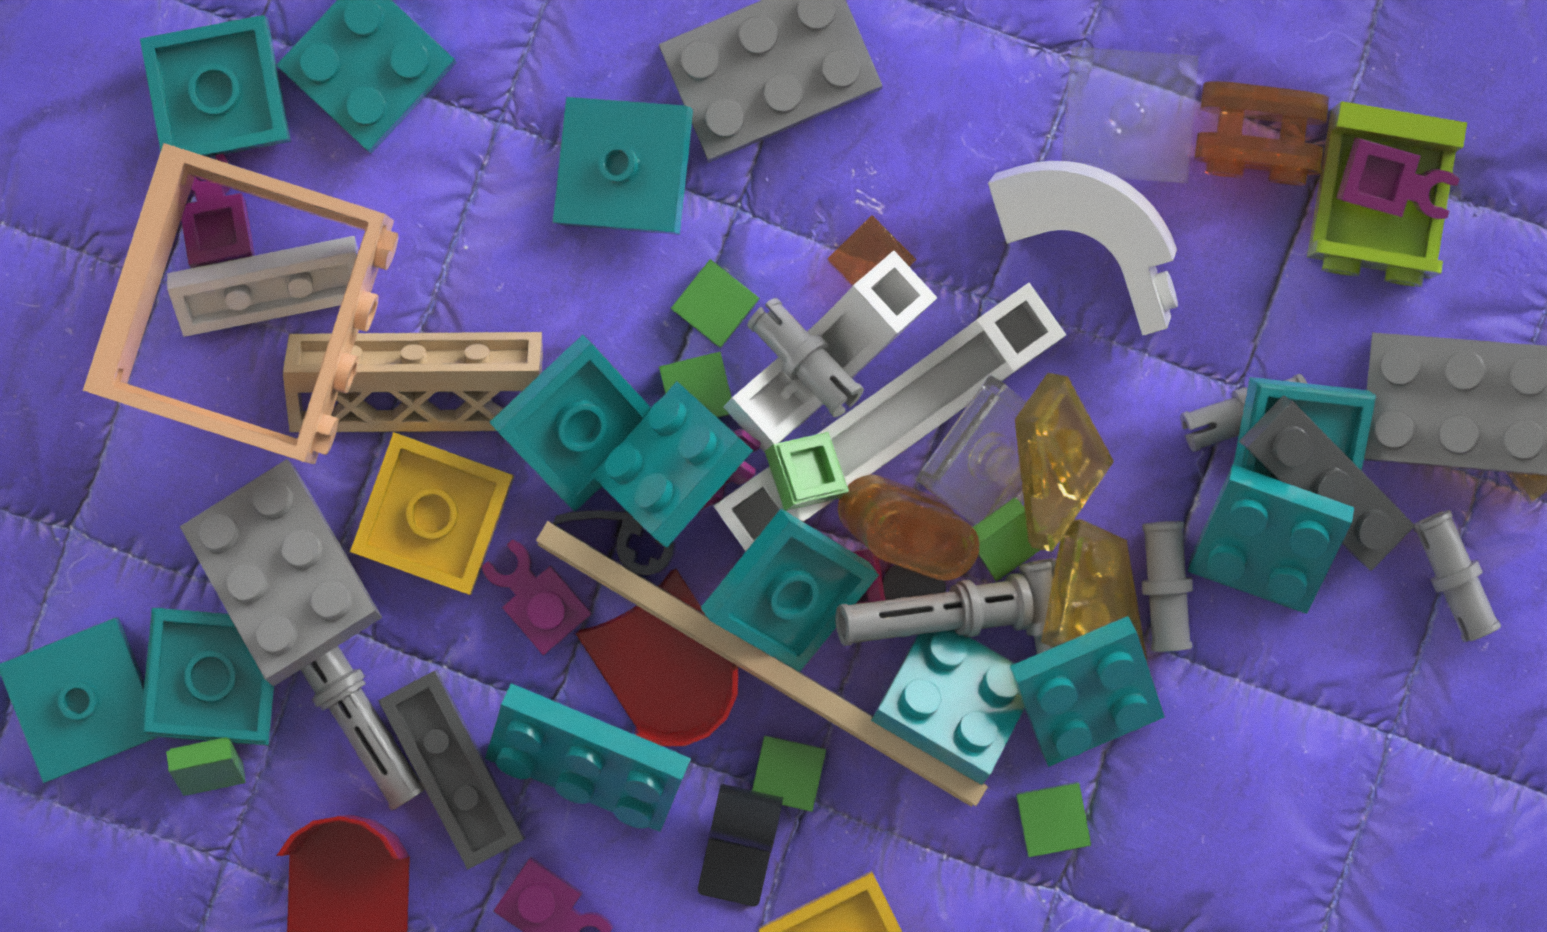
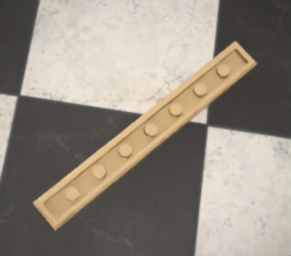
[536,521,988,807]

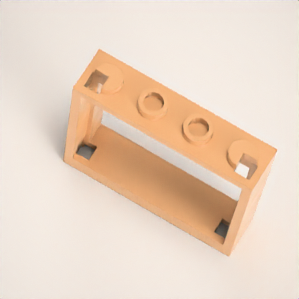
[83,143,399,464]

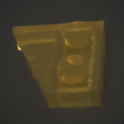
[1014,373,1114,552]
[1041,519,1148,664]

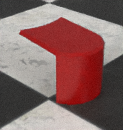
[576,568,738,746]
[276,815,410,932]

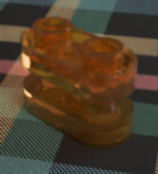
[1194,81,1329,186]
[838,475,979,581]

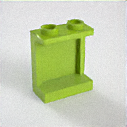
[1307,101,1467,287]

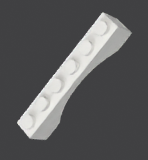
[714,283,1066,552]

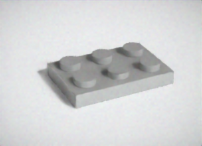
[659,0,883,163]
[1364,332,1547,476]
[180,459,382,687]

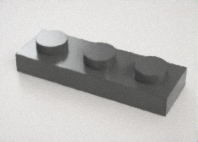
[1239,395,1415,571]
[378,670,526,870]

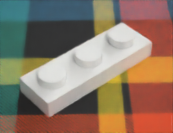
[167,236,359,337]

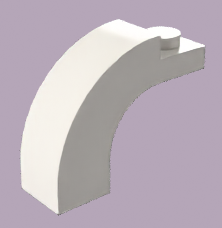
[988,161,1178,336]
[723,251,937,453]

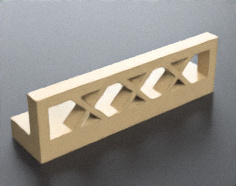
[283,332,543,432]

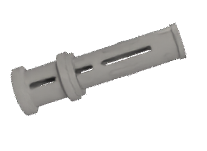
[836,573,1033,646]
[301,646,425,811]

